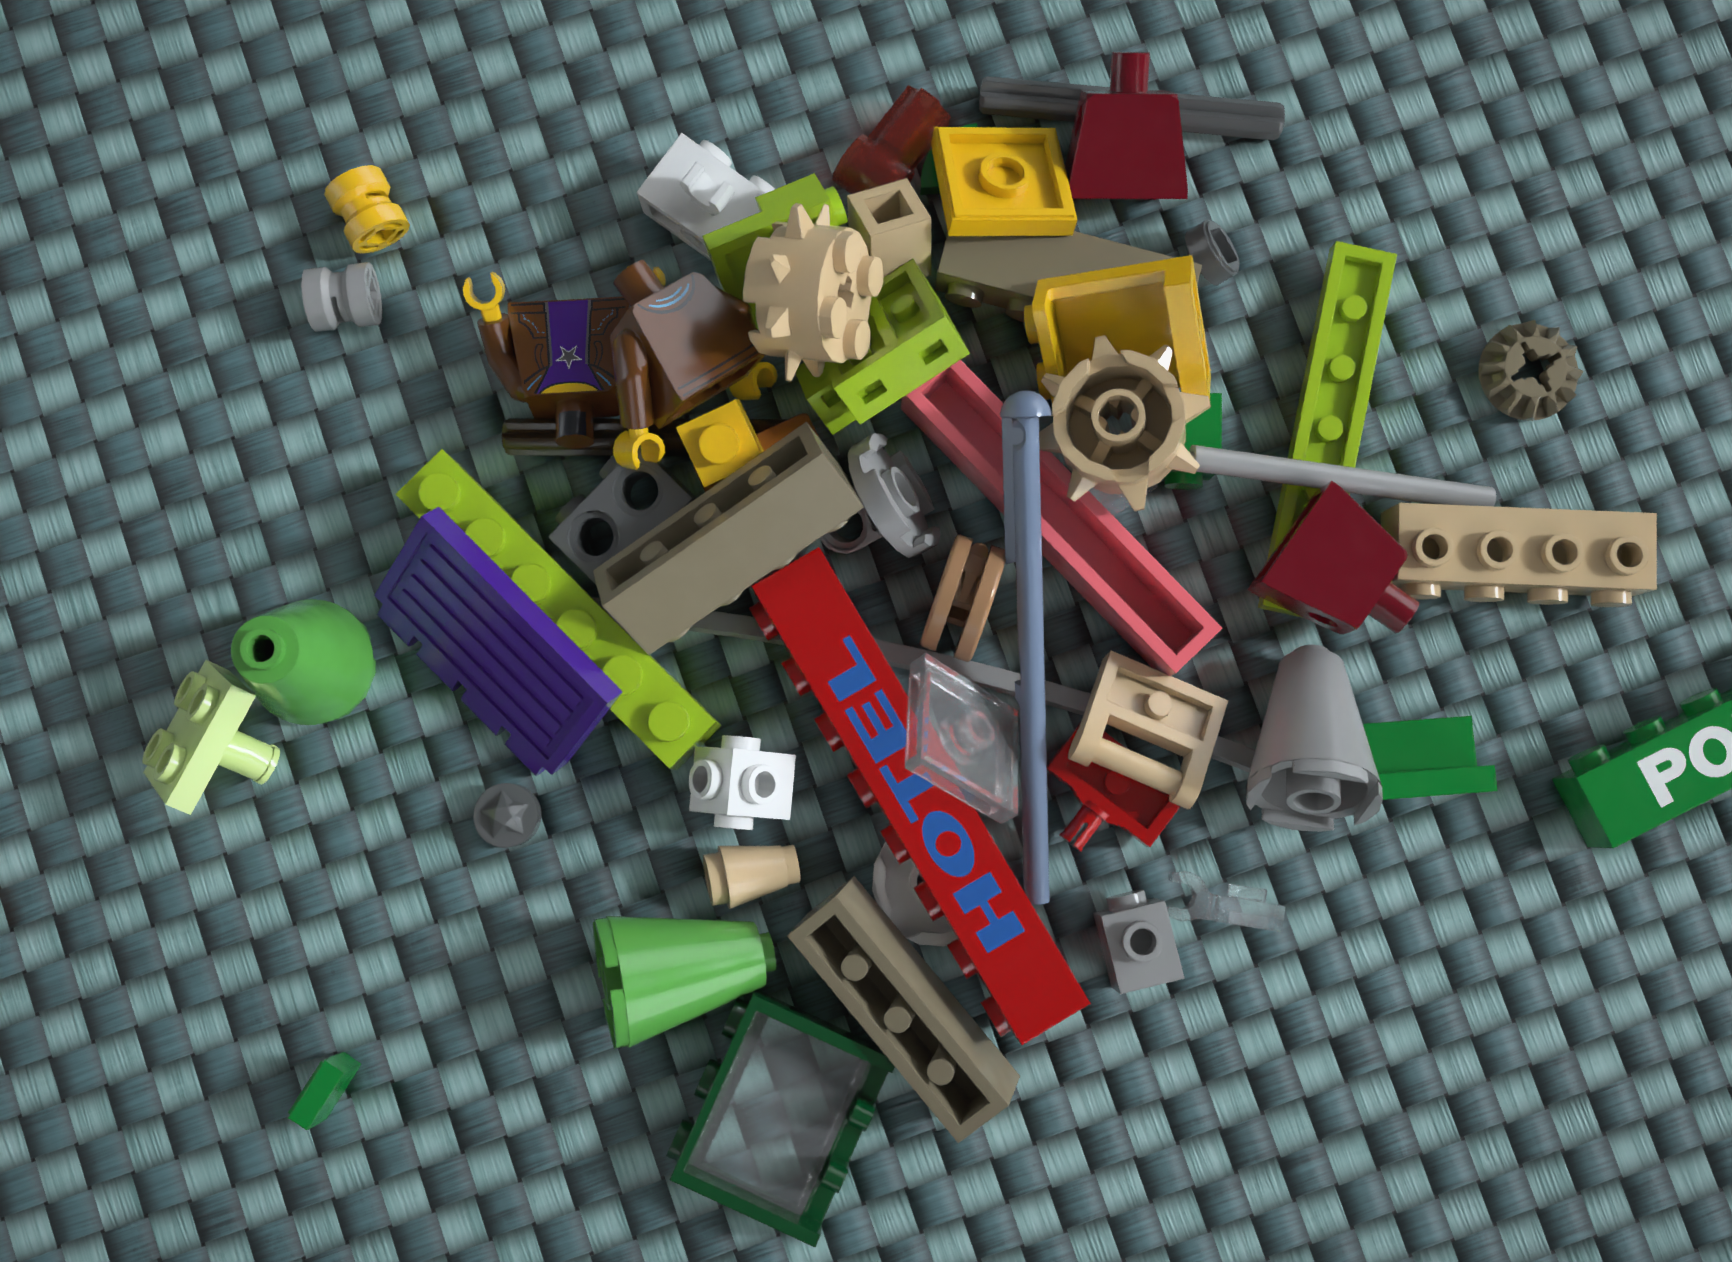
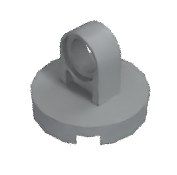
[819,433,941,558]

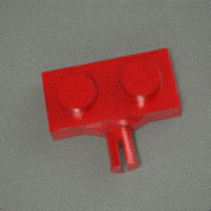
[1047,720,1180,852]

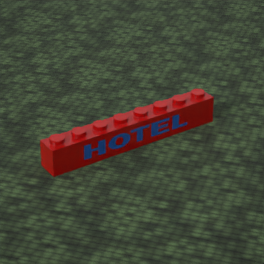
[749,547,1091,1045]

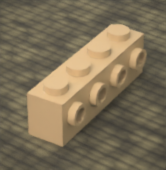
[1381,503,1657,607]

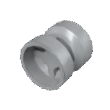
[301,262,382,332]

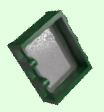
[666,989,895,1247]

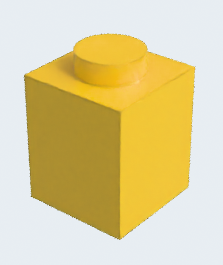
[676,399,764,487]

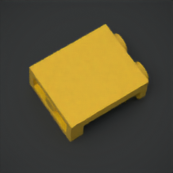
[1024,255,1211,404]

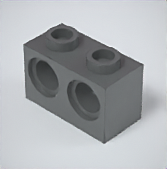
[549,446,697,585]

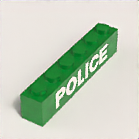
[1552,688,1732,849]

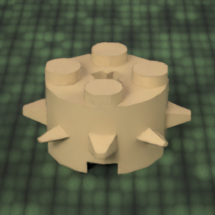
[743,203,884,382]
[1039,335,1211,512]

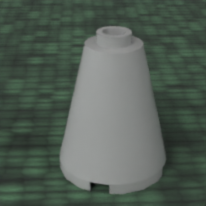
[1246,645,1383,832]

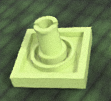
[142,660,280,815]

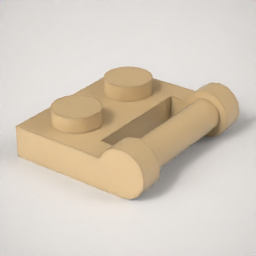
[1068,651,1228,810]

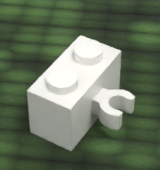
[636,133,775,261]

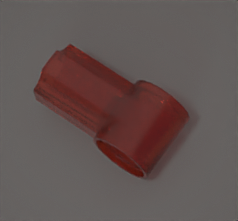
[832,85,950,194]

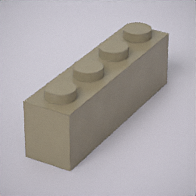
[935,231,1202,322]
[593,422,864,655]
[787,876,1020,1143]

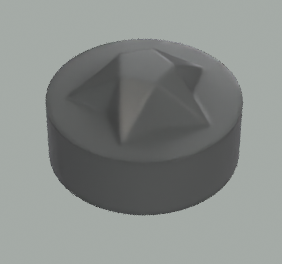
[1185,219,1240,286]
[473,783,541,848]

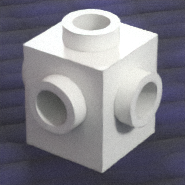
[689,735,796,830]

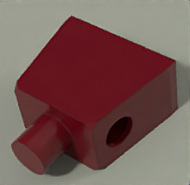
[1065,52,1188,199]
[1248,481,1420,635]

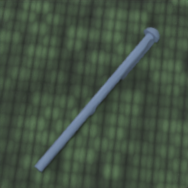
[1000,390,1051,905]

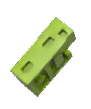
[796,258,970,435]

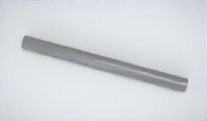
[1189,445,1496,506]

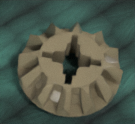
[1479,320,1584,421]

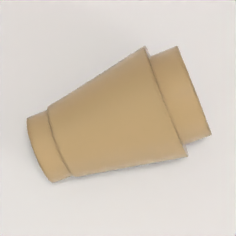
[703,845,800,909]

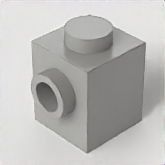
[1093,890,1185,994]

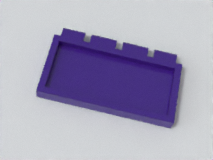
[374,507,623,776]

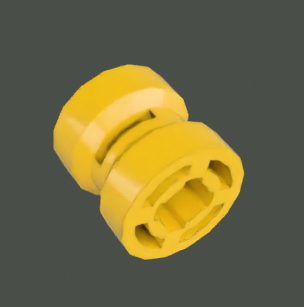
[324,165,410,254]

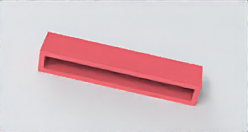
[901,360,1223,676]

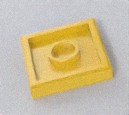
[931,127,1077,236]

